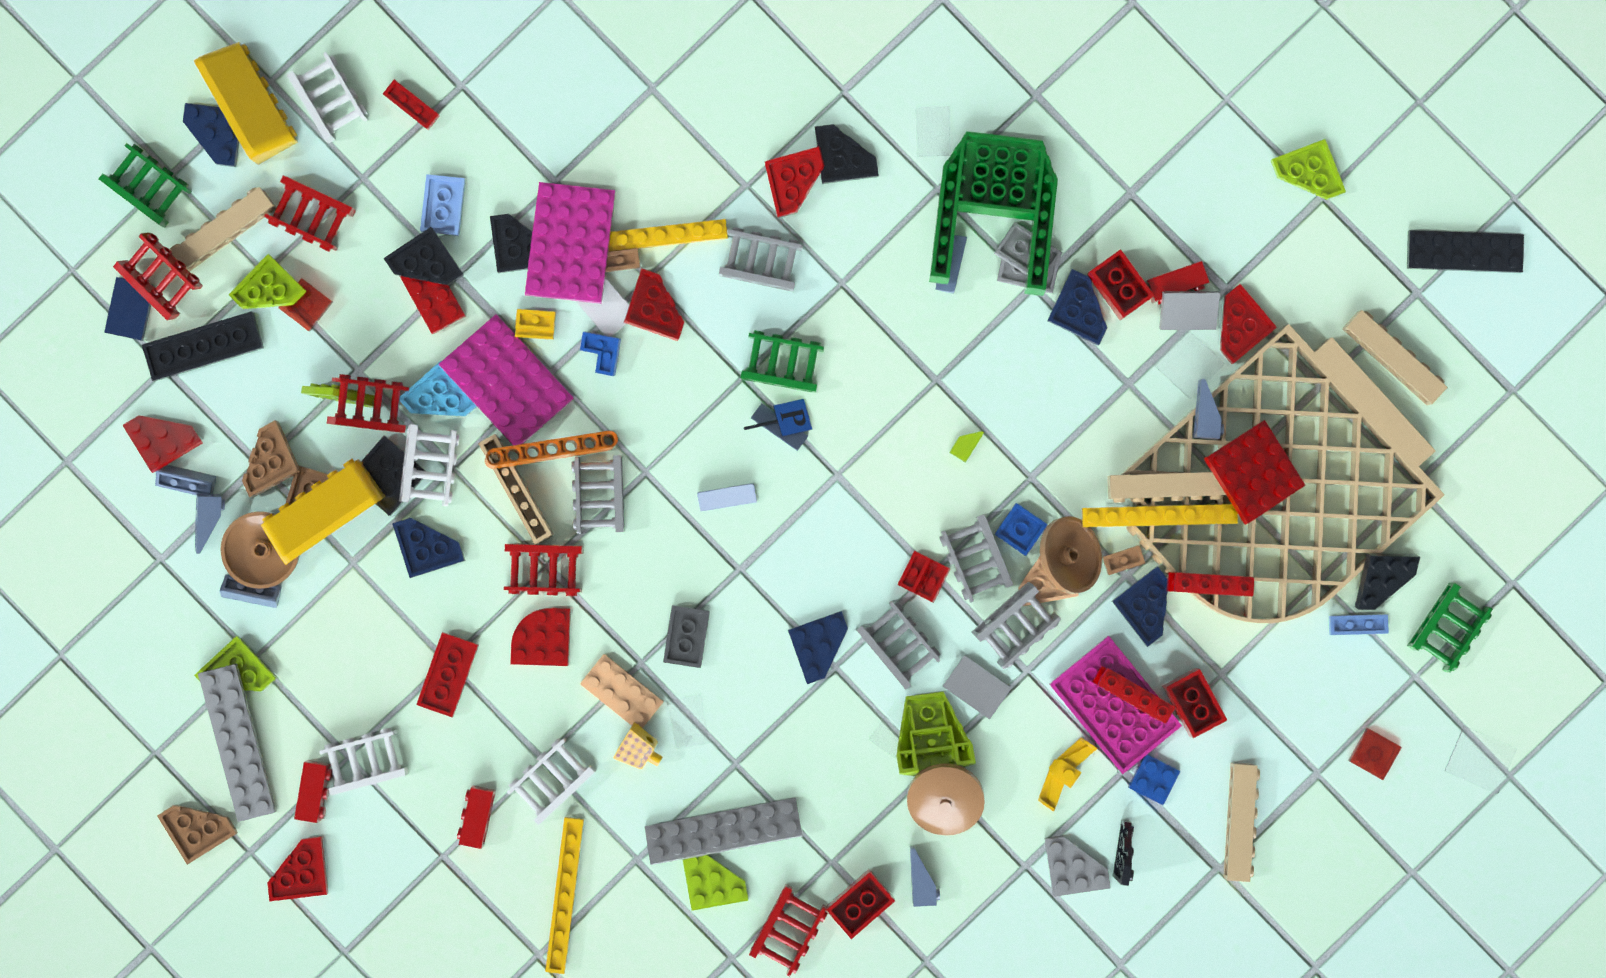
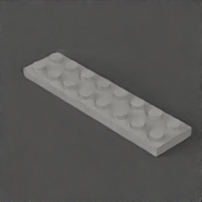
[198,663,277,822]
[644,798,803,866]

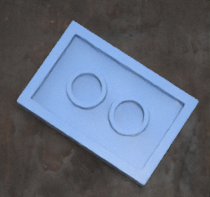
[420,174,465,236]

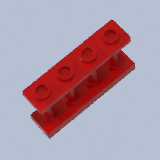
[264,175,356,252]
[113,232,203,320]
[326,374,409,433]
[503,544,584,596]
[1167,572,1254,597]
[1092,665,1175,724]
[749,884,828,977]

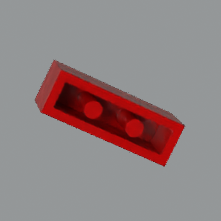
[1145,261,1210,305]
[294,760,332,823]
[457,785,496,849]

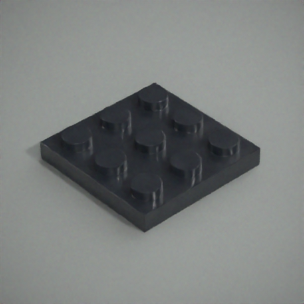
[361,435,426,516]

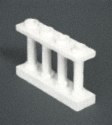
[286,52,368,143]
[399,424,459,507]
[319,727,409,796]
[507,737,597,826]

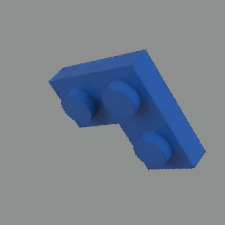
[580,331,621,376]

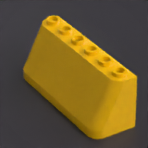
[194,42,298,165]
[261,458,386,565]

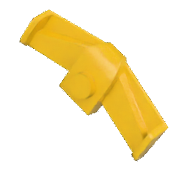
[1038,737,1098,812]

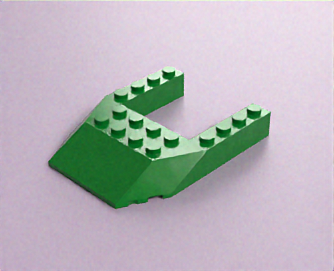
[929,131,1058,296]

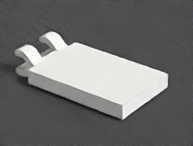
[575,278,629,336]

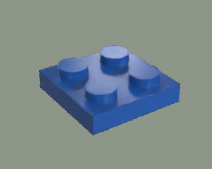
[994,503,1048,556]
[1128,754,1181,805]

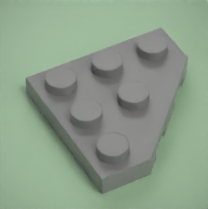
[1044,836,1111,897]

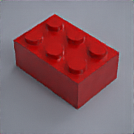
[1087,249,1155,320]
[1162,668,1227,739]
[826,869,895,940]

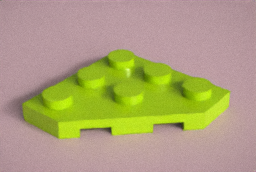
[1270,139,1346,200]
[228,254,306,309]
[301,383,375,408]
[194,636,277,691]
[683,855,749,911]

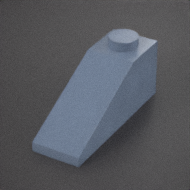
[1193,379,1224,440]
[195,494,225,554]
[910,846,940,907]

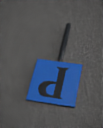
[743,399,812,437]

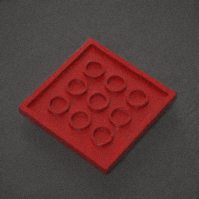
[1204,420,1306,525]

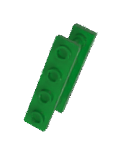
[98,143,192,228]
[740,330,824,393]
[1407,583,1493,673]

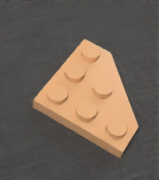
[1018,556,1079,606]

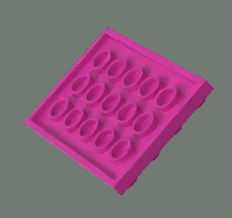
[525,182,616,304]
[439,314,574,445]
[1049,636,1182,774]

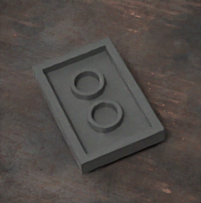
[663,605,710,668]

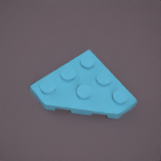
[399,361,477,417]

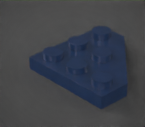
[182,103,239,167]
[1047,269,1107,346]
[392,518,466,578]
[1111,566,1168,647]
[788,611,848,684]

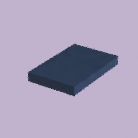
[104,277,155,341]

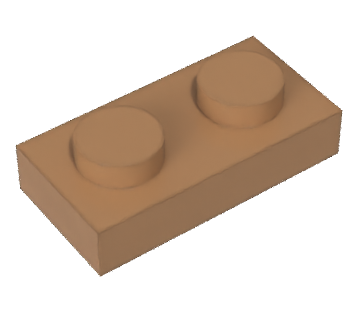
[606,248,640,273]
[1102,545,1145,575]

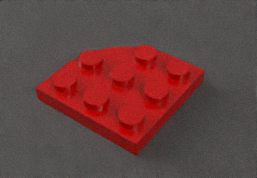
[510,608,571,666]

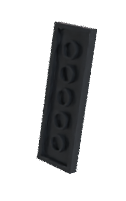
[1407,230,1524,273]
[142,311,264,382]

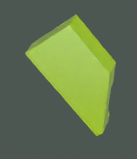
[949,431,984,463]

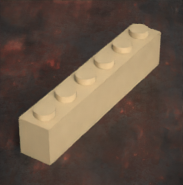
[170,187,277,272]
[1342,310,1448,406]
[478,434,554,544]
[1107,472,1226,503]
[1223,762,1260,882]

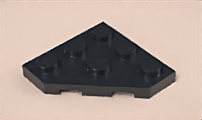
[815,124,879,184]
[490,213,532,274]
[383,227,464,286]
[1355,553,1420,610]
[1112,819,1134,886]

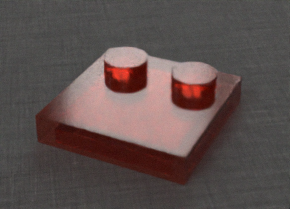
[278,278,333,332]
[1348,728,1402,780]

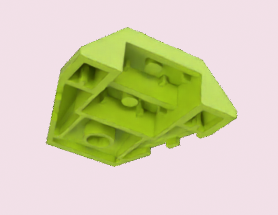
[896,692,976,776]

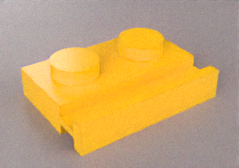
[515,309,556,340]

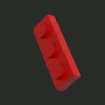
[382,79,440,130]

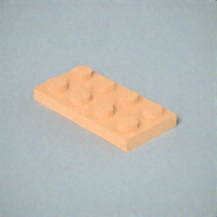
[580,654,664,728]

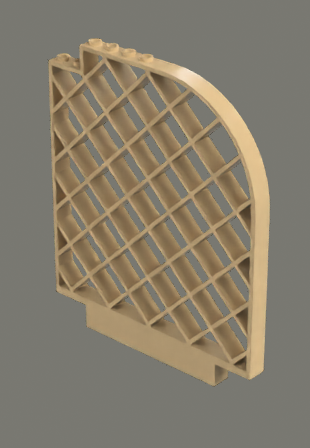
[1121,324,1445,624]

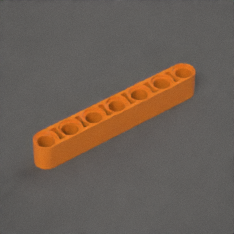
[484,431,618,469]

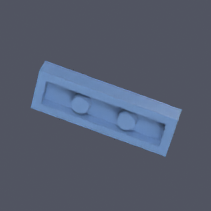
[1328,614,1389,635]

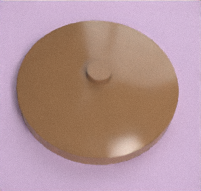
[220,511,300,589]
[1040,516,1102,594]
[907,763,985,836]

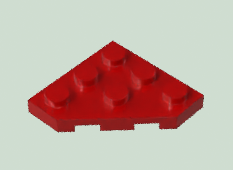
[764,146,825,218]
[623,268,684,342]
[1220,284,1277,364]
[122,415,203,473]
[267,836,329,902]

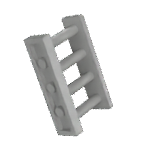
[718,227,803,292]
[571,455,625,534]
[939,514,1013,603]
[971,582,1061,669]
[856,601,941,690]

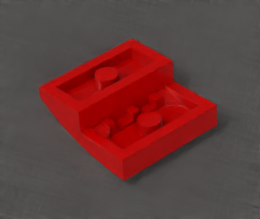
[897,551,951,603]

